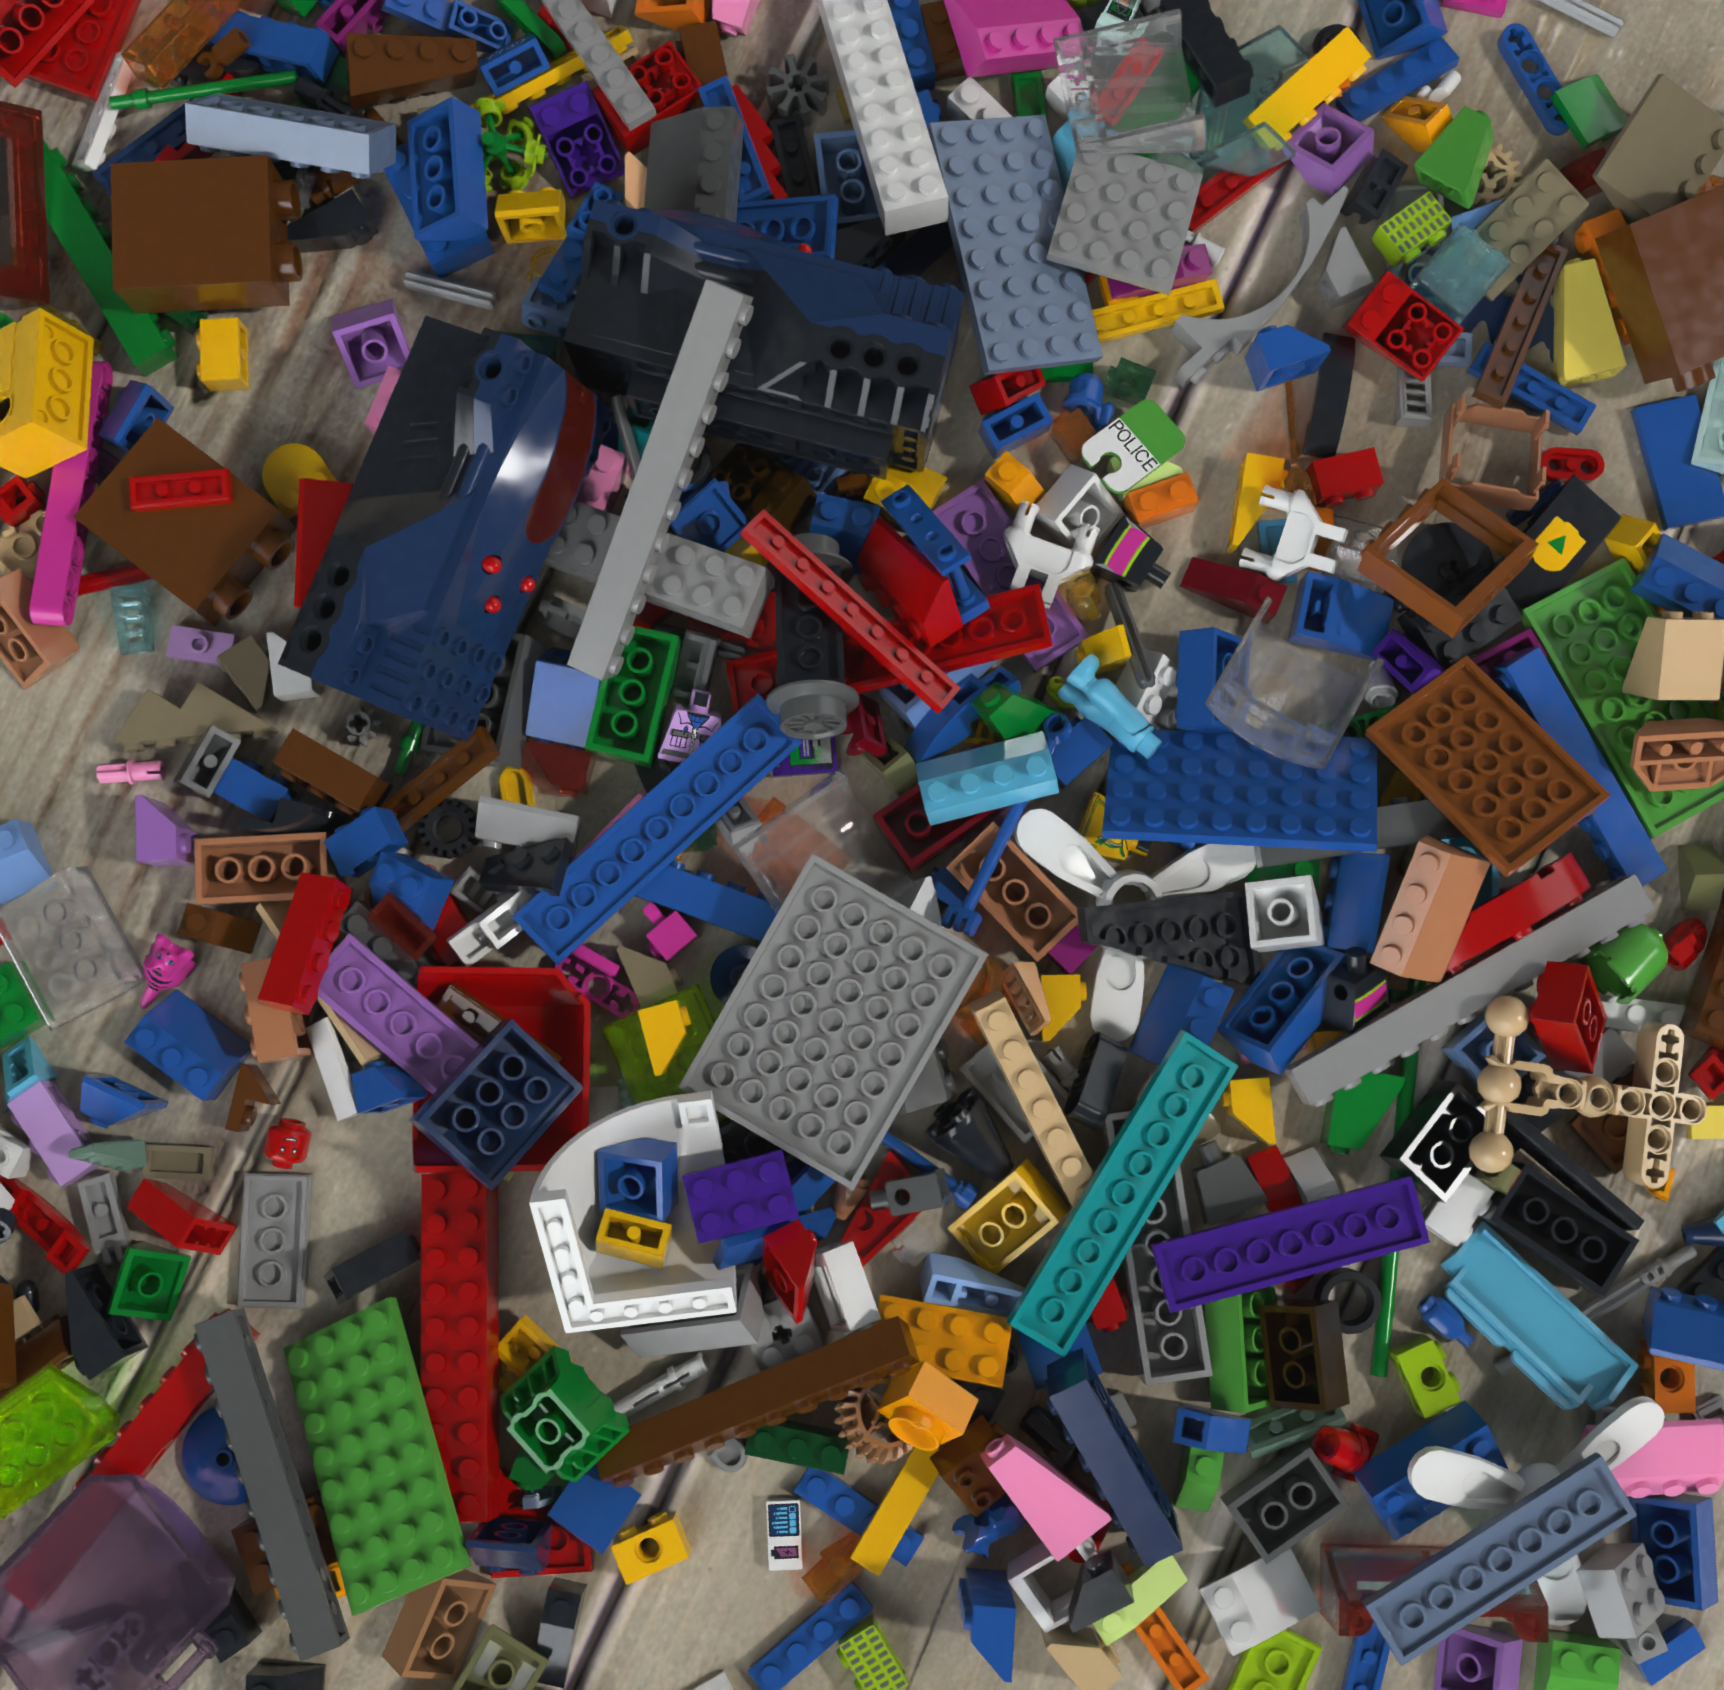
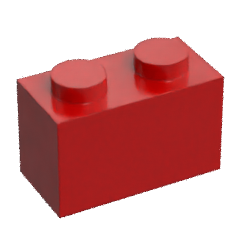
[1305,447,1384,508]

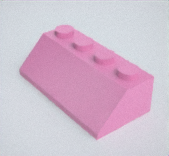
[1579,1418,1724,1498]

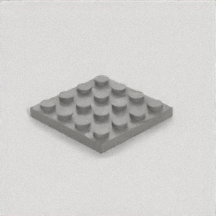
[1046,139,1203,295]

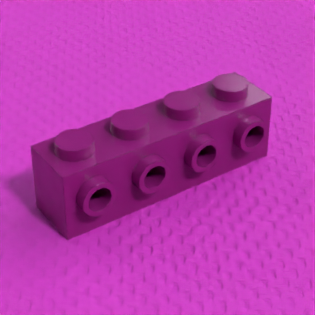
[314,0,391,59]

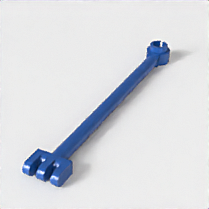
[941,713,1072,936]

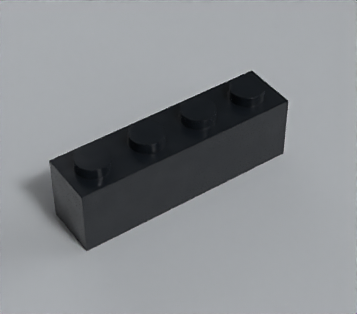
[1160,0,1253,108]

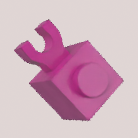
[642,901,699,962]

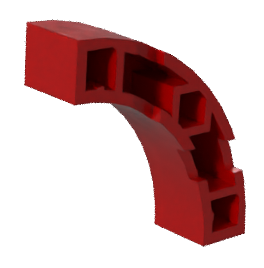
[1445,852,1592,977]

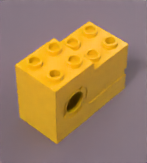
[0,308,94,479]

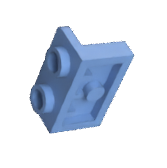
[521,277,578,339]

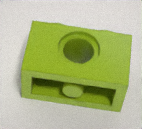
[1389,1334,1461,1419]

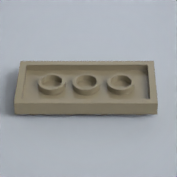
[1447,158,1590,301]

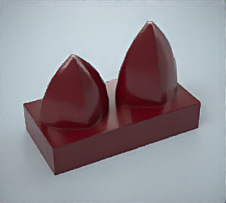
[840,693,887,758]

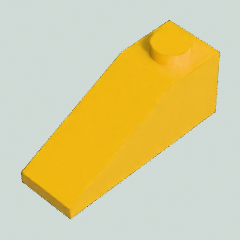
[1226,452,1288,554]

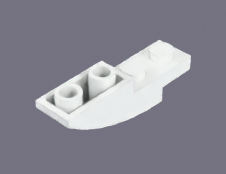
[446,889,535,967]

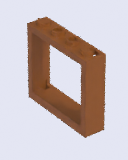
[1357,478,1539,638]

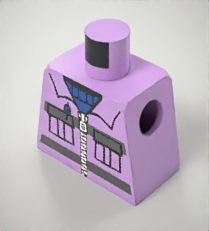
[657,689,721,763]

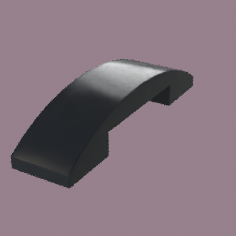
[1302,332,1355,458]

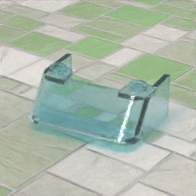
[1189,25,1310,176]

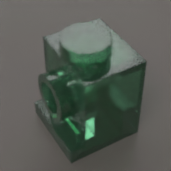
[1104,357,1156,405]

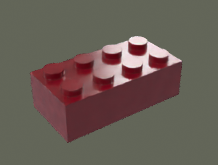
[873,742,1011,874]

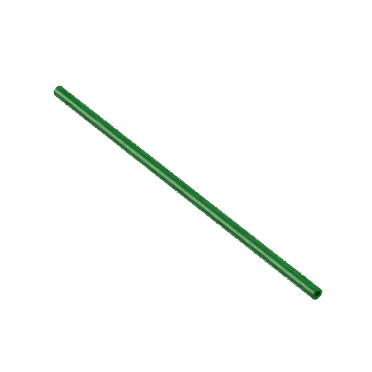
[1370,978,1426,1377]

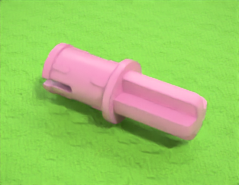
[96,759,166,785]

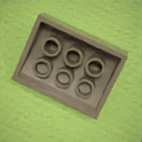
[1592,74,1724,225]

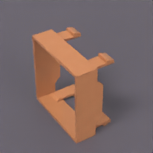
[1439,396,1550,512]

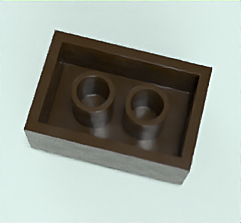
[1258,1298,1350,1412]

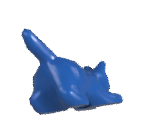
[952,1493,1028,1559]

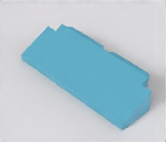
[1440,1221,1639,1411]

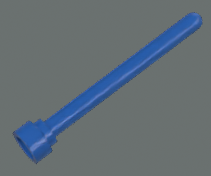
[881,1131,980,1211]

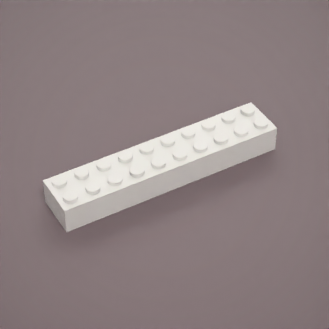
[816,0,948,236]

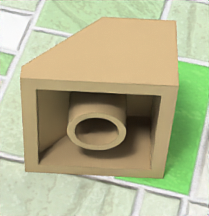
[1040,1625,1123,1690]

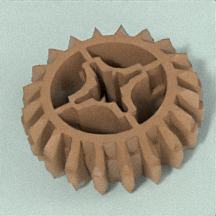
[834,1374,913,1465]

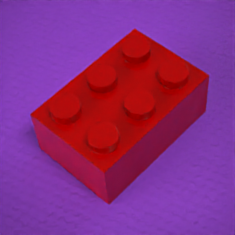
[1529,961,1607,1074]

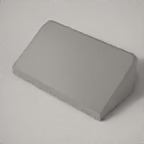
[713,798,762,851]

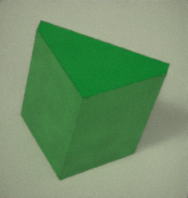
[106,1242,191,1321]

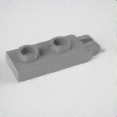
[77,1172,132,1267]

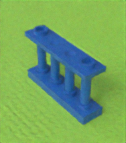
[881,484,990,625]

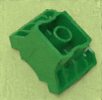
[499,1346,630,1482]

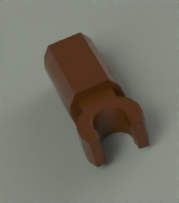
[197,27,252,80]

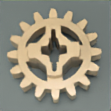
[1469,144,1522,210]

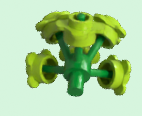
[475,97,548,192]

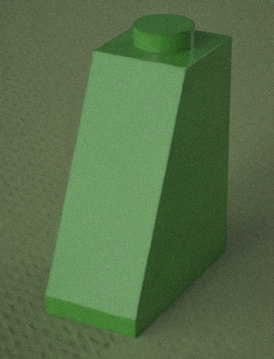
[1414,106,1494,209]

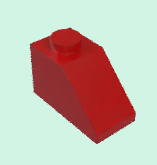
[969,369,1047,415]

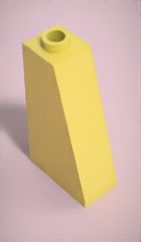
[1553,258,1627,388]

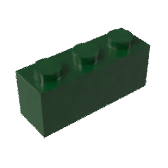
[744,1420,849,1475]

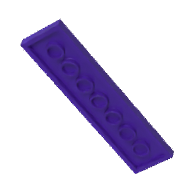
[1151,1175,1430,1313]

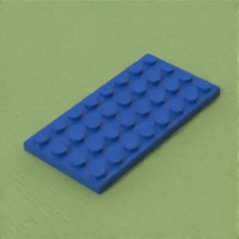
[1102,729,1378,852]

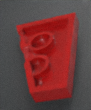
[840,1149,922,1267]

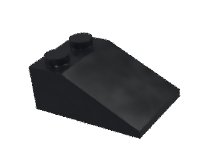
[834,217,906,269]
[65,1263,149,1380]

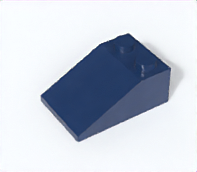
[466,1516,553,1575]

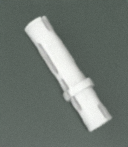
[613,1352,710,1418]

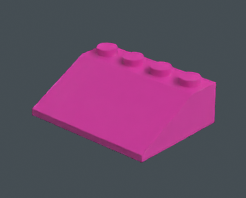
[944,0,1089,78]

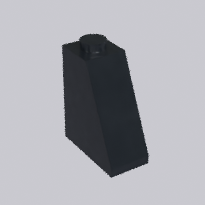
[324,1229,421,1305]

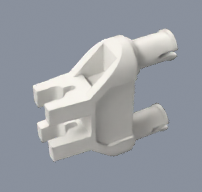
[1239,485,1349,581]
[1003,501,1100,609]

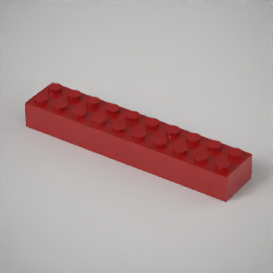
[420,1172,499,1523]

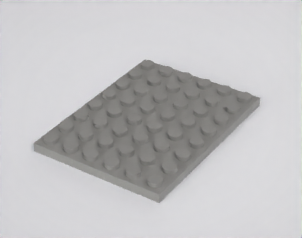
[678,853,989,1190]

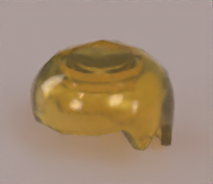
[1065,570,1103,622]

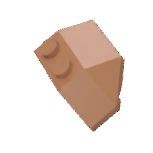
[1630,718,1724,792]

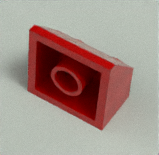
[762,1219,818,1324]

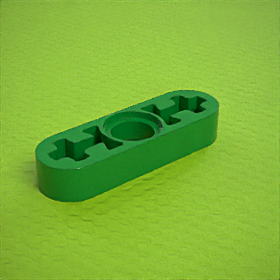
[494,0,567,60]

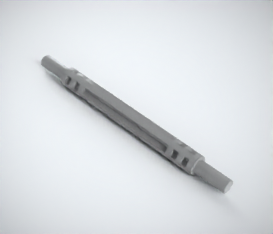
[1493,1244,1697,1375]

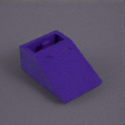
[528,81,625,199]

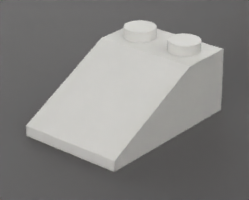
[1198,1548,1321,1656]

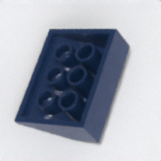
[409,1019,584,1191]

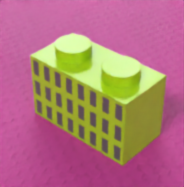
[1371,191,1453,269]
[836,1615,909,1690]

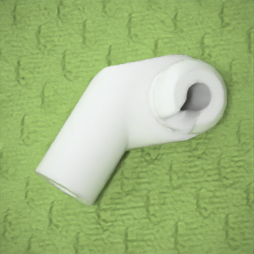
[1416,70,1461,102]

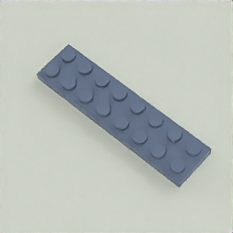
[1362,1452,1637,1666]

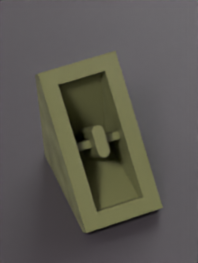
[1678,845,1724,910]

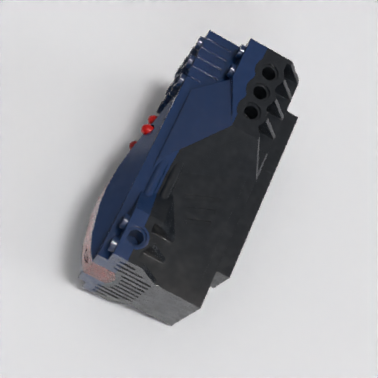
[563,199,964,480]
[278,316,614,742]

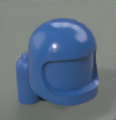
[1062,373,1115,437]

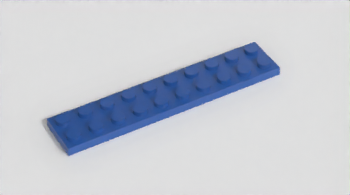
[512,693,802,965]

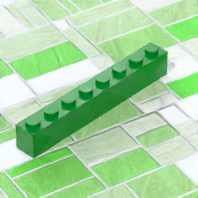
[11,139,179,376]

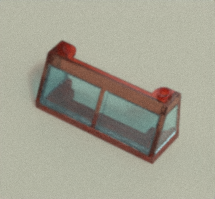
[1320,1543,1549,1642]

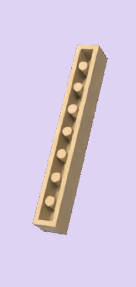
[968,989,1094,1211]

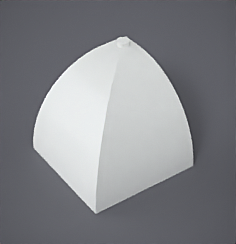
[529,1090,737,1333]

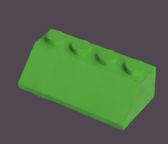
[1204,1285,1276,1413]

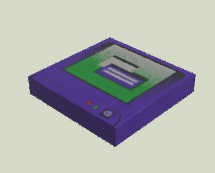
[773,716,837,778]

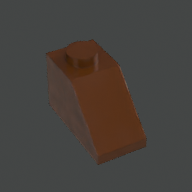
[177,902,262,954]

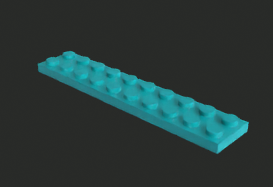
[1006,1030,1238,1358]

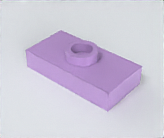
[166,625,239,666]

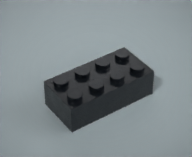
[1478,1161,1640,1297]

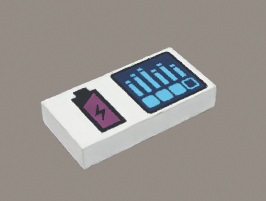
[766,1497,803,1571]

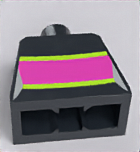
[1089,515,1171,592]
[1324,947,1390,1033]

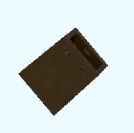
[707,443,817,533]

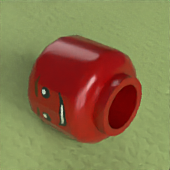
[263,1118,312,1169]

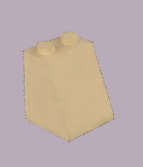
[1622,611,1724,700]

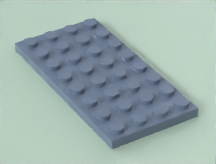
[927,115,1103,375]

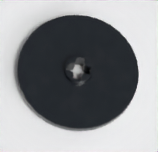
[1401,522,1494,592]

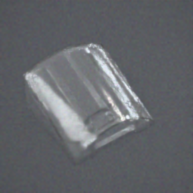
[1053,9,1206,153]
[1205,597,1384,769]
[732,769,916,914]

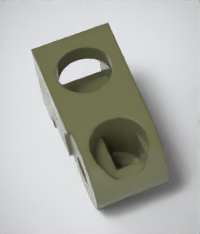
[1469,1164,1522,1195]

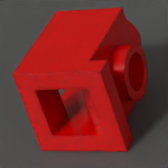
[0,475,46,527]

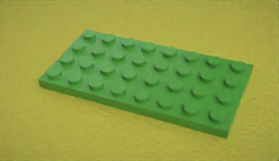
[1520,557,1724,839]
[283,1297,471,1616]

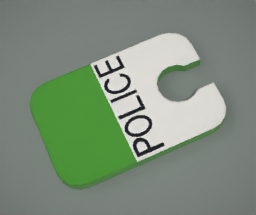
[1081,400,1185,494]

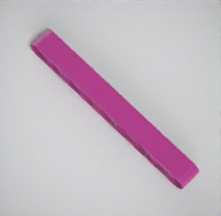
[29,361,113,626]

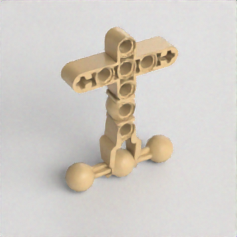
[1469,995,1707,1188]

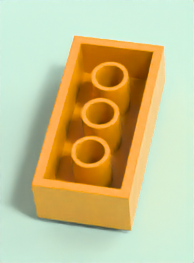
[875,1294,1012,1389]

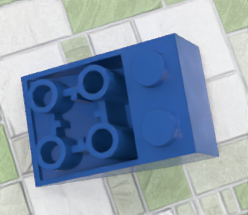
[1287,571,1394,661]

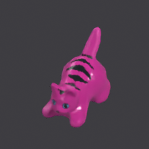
[140,933,196,1009]

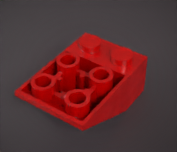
[591,40,703,155]
[1341,270,1464,382]

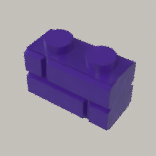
[1372,629,1446,694]

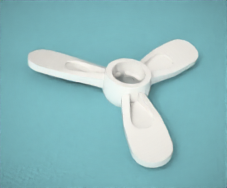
[1014,808,1256,1042]
[1407,1396,1665,1626]

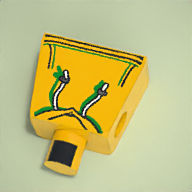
[1077,792,1152,863]

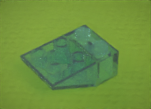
[1409,222,1511,324]

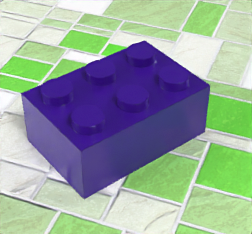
[682,1149,799,1244]

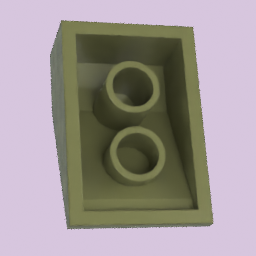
[452,1624,550,1690]

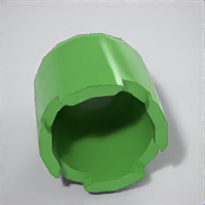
[1579,923,1668,1004]

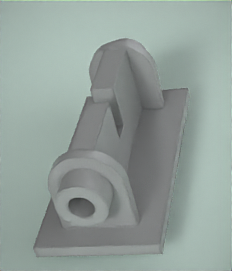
[537,594,586,640]

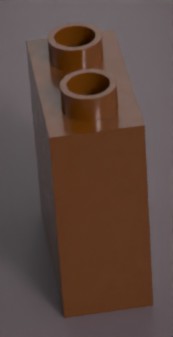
[110,155,303,314]
[1595,185,1724,392]
[73,418,297,626]

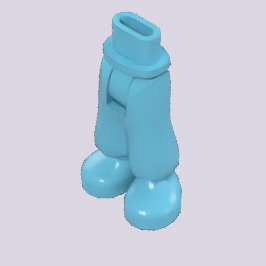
[1057,653,1162,759]

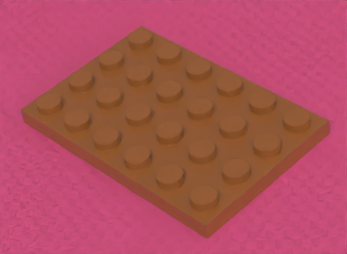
[1365,655,1611,878]

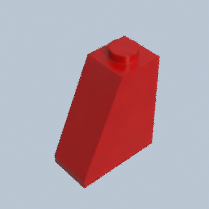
[126,1178,238,1255]

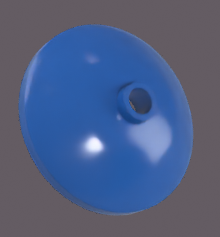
[181,1406,248,1505]

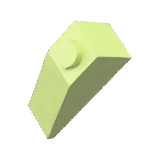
[1092,1555,1188,1646]

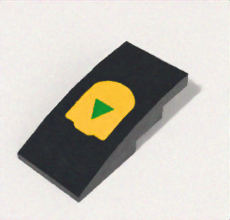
[1493,474,1622,609]

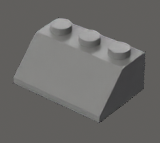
[475,795,582,859]

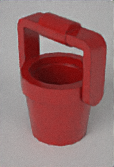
[1312,1422,1379,1483]

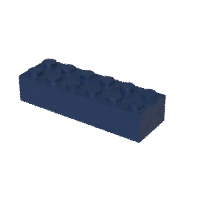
[1044,1348,1183,1567]

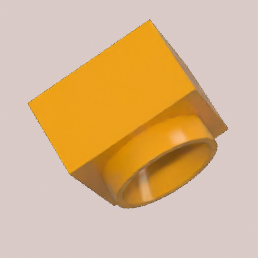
[876,1361,979,1451]

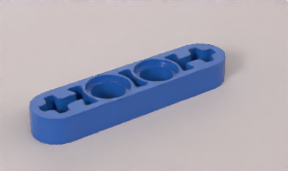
[1497,23,1569,136]

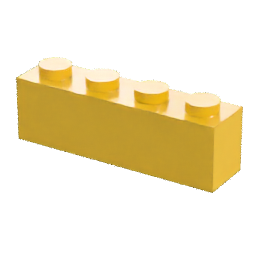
[1242,26,1372,150]

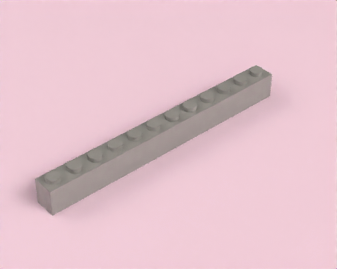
[567,279,754,681]
[1285,874,1655,1107]

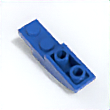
[381,0,514,54]
[538,182,624,303]
[903,666,1022,764]

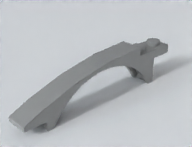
[1171,185,1349,389]

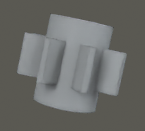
[340,705,384,747]

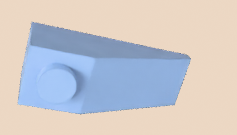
[919,1252,1025,1318]

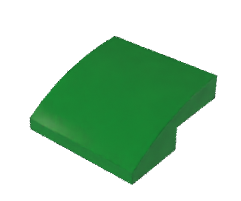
[1550,74,1628,150]

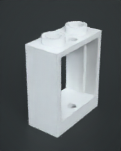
[813,1241,881,1335]
[1008,1536,1097,1633]

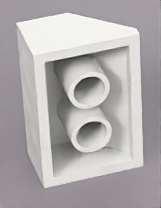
[306,1017,390,1121]

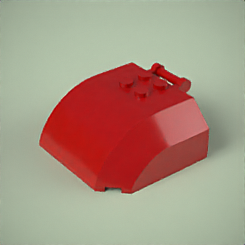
[390,966,591,1173]

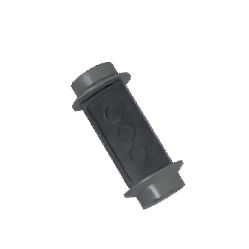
[765,533,859,740]

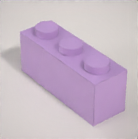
[7,1081,100,1186]

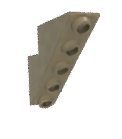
[114,682,280,753]

